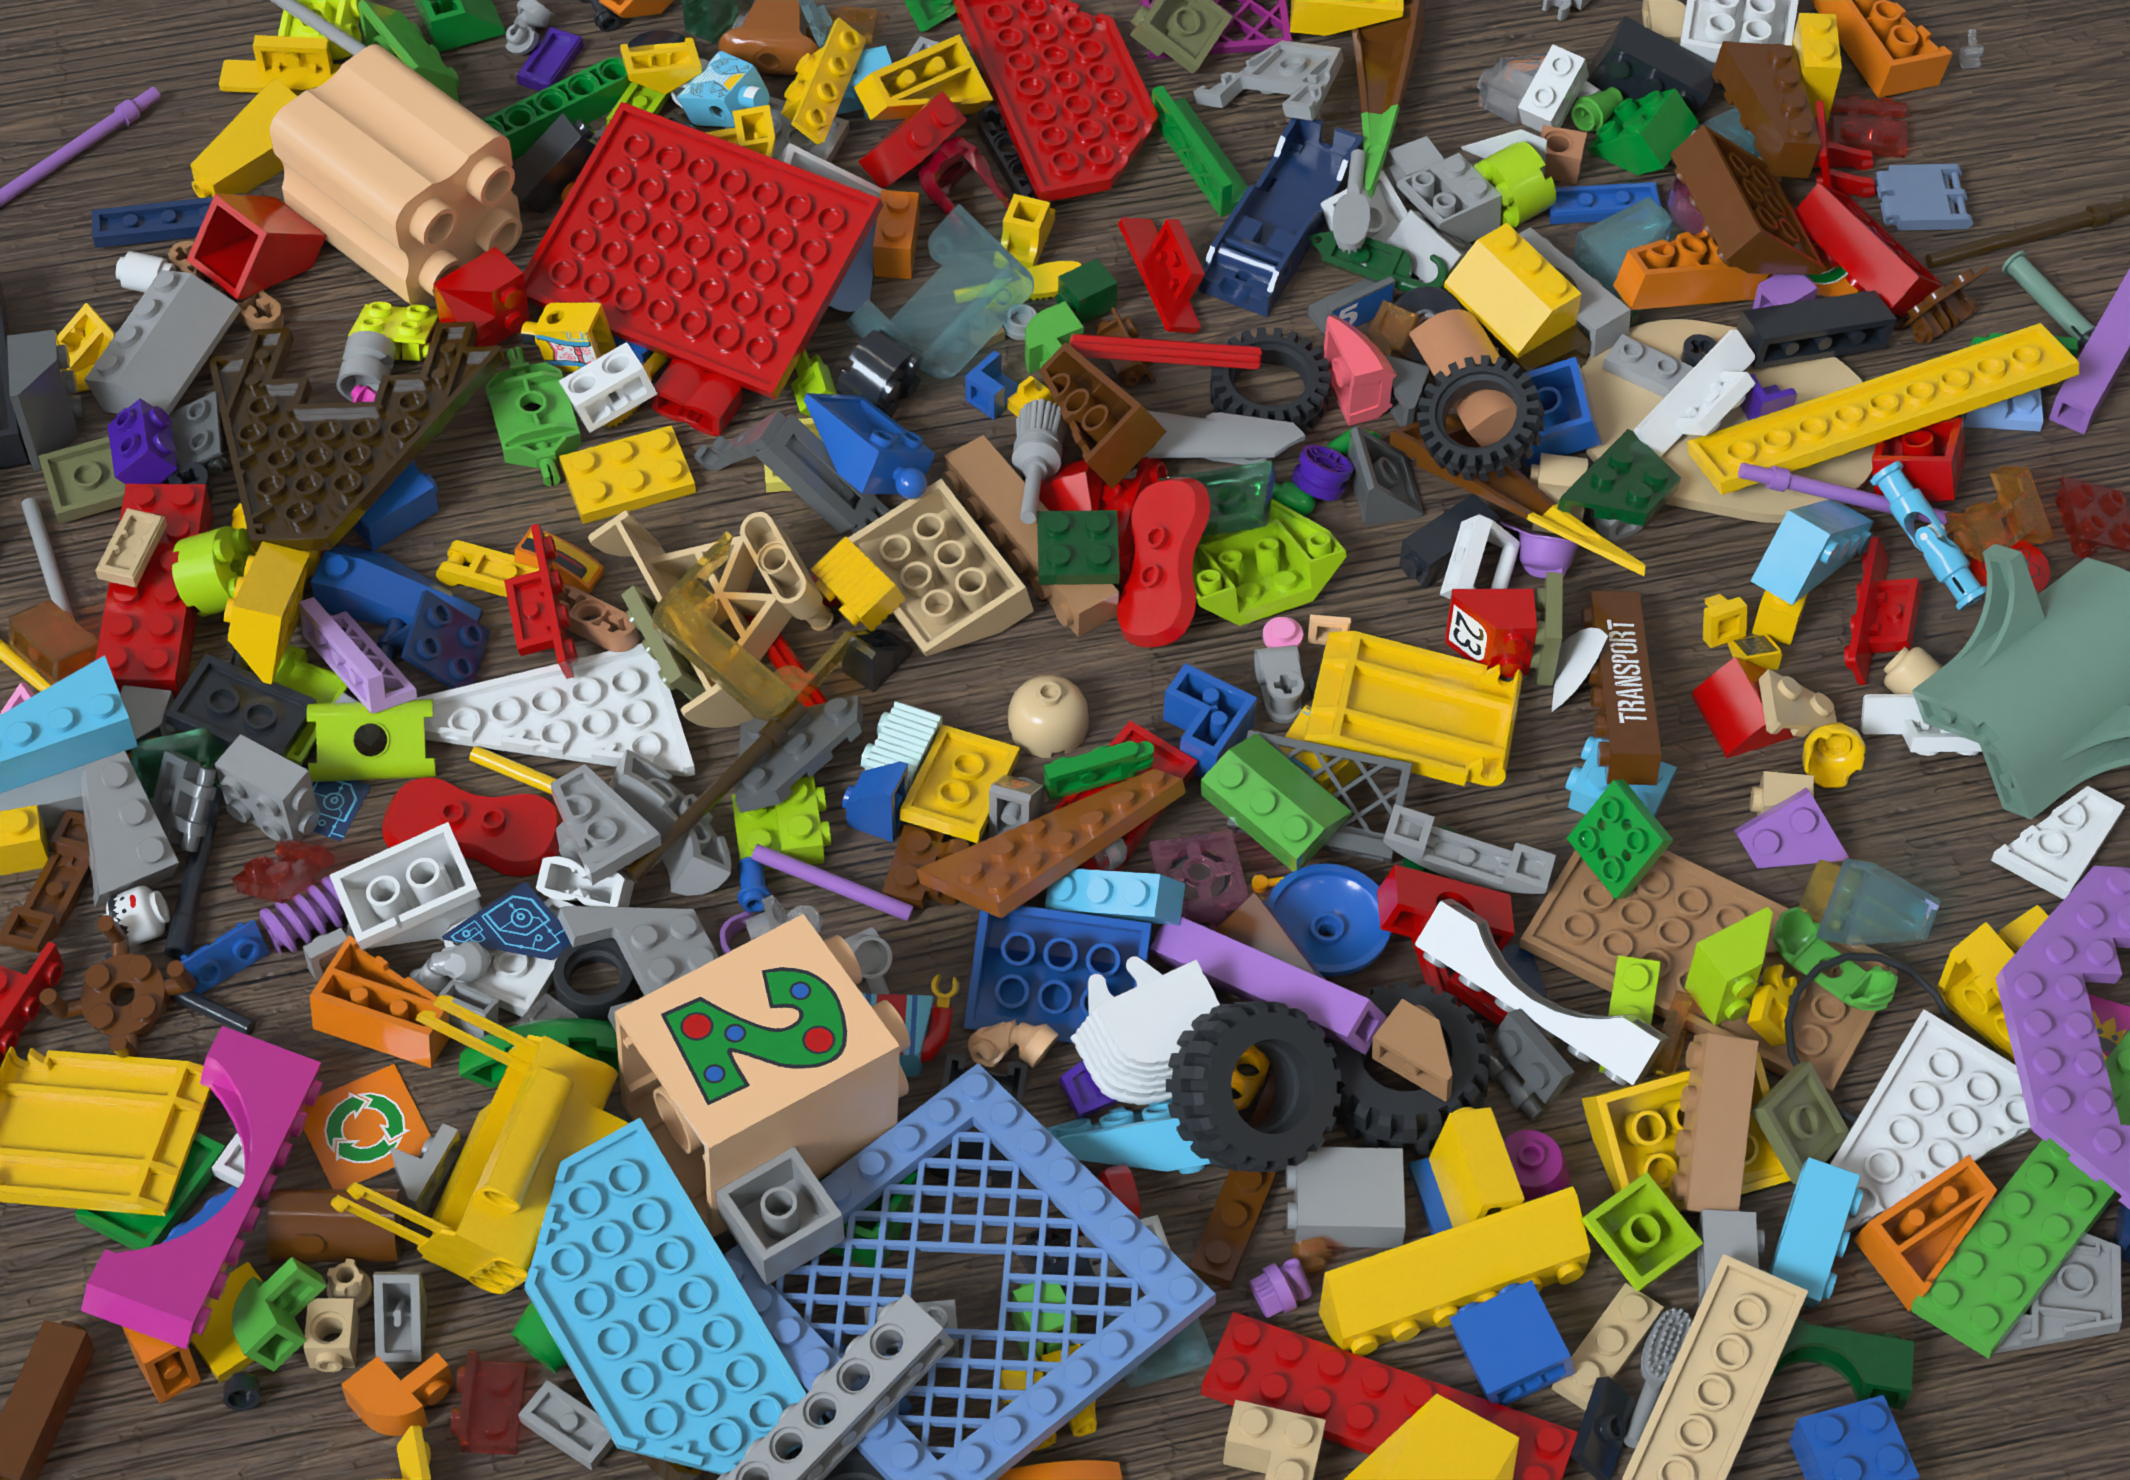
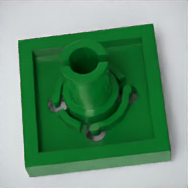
[1567,779,1673,899]

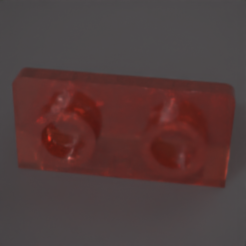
[451,1350,528,1455]

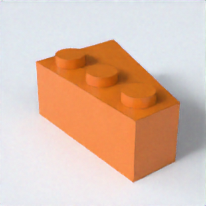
[1853,1155,1997,1311]

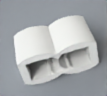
[536,857,635,907]

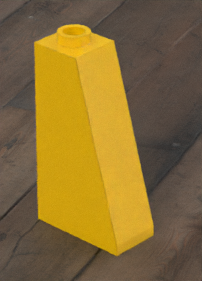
[190,78,297,198]

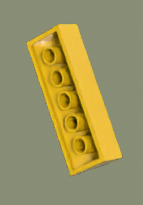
[1319,1186,1591,1356]

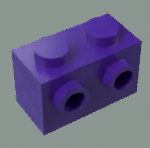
[107,398,178,484]

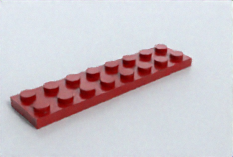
[1201,1312,1578,1480]

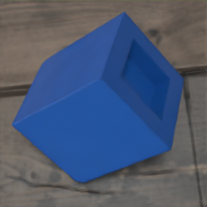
[965,350,1019,420]

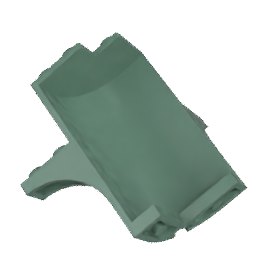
[1912,544,2130,820]

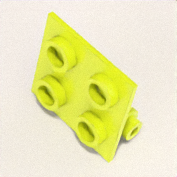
[348,302,439,361]

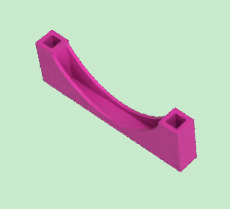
[81,1026,323,1349]

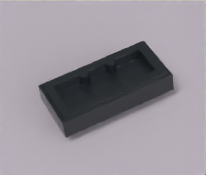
[1570,1376,1636,1480]

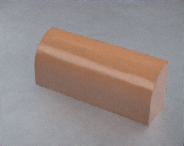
[1409,309,1517,447]

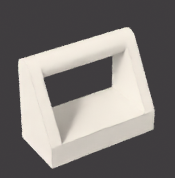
[1440,514,1520,599]

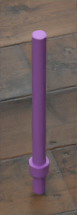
[0,86,161,207]
[1738,462,1963,530]

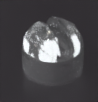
[1093,838,1127,871]

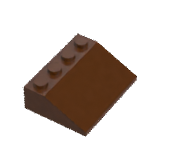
[1670,125,1826,275]

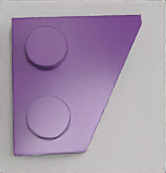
[1734,787,1849,868]

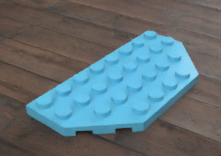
[525,1117,825,1475]

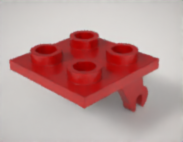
[1813,101,1876,198]

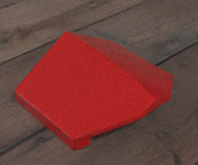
[1039,459,1103,511]

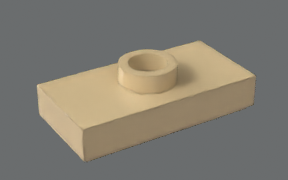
[95,508,167,588]

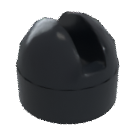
[223,1370,261,1411]

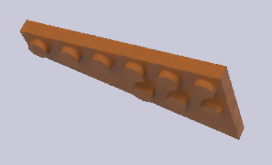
[916,768,1186,918]

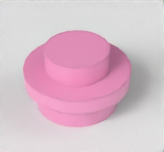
[1263,617,1303,648]

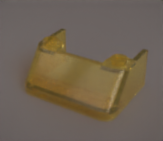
[652,531,852,721]

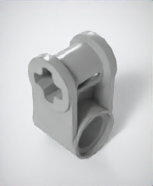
[1254,645,1304,724]

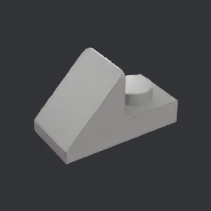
[390,1123,463,1215]

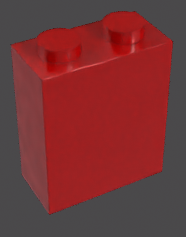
[858,91,967,189]

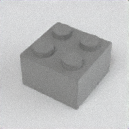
[715,1146,845,1286]

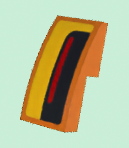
[514,527,604,594]

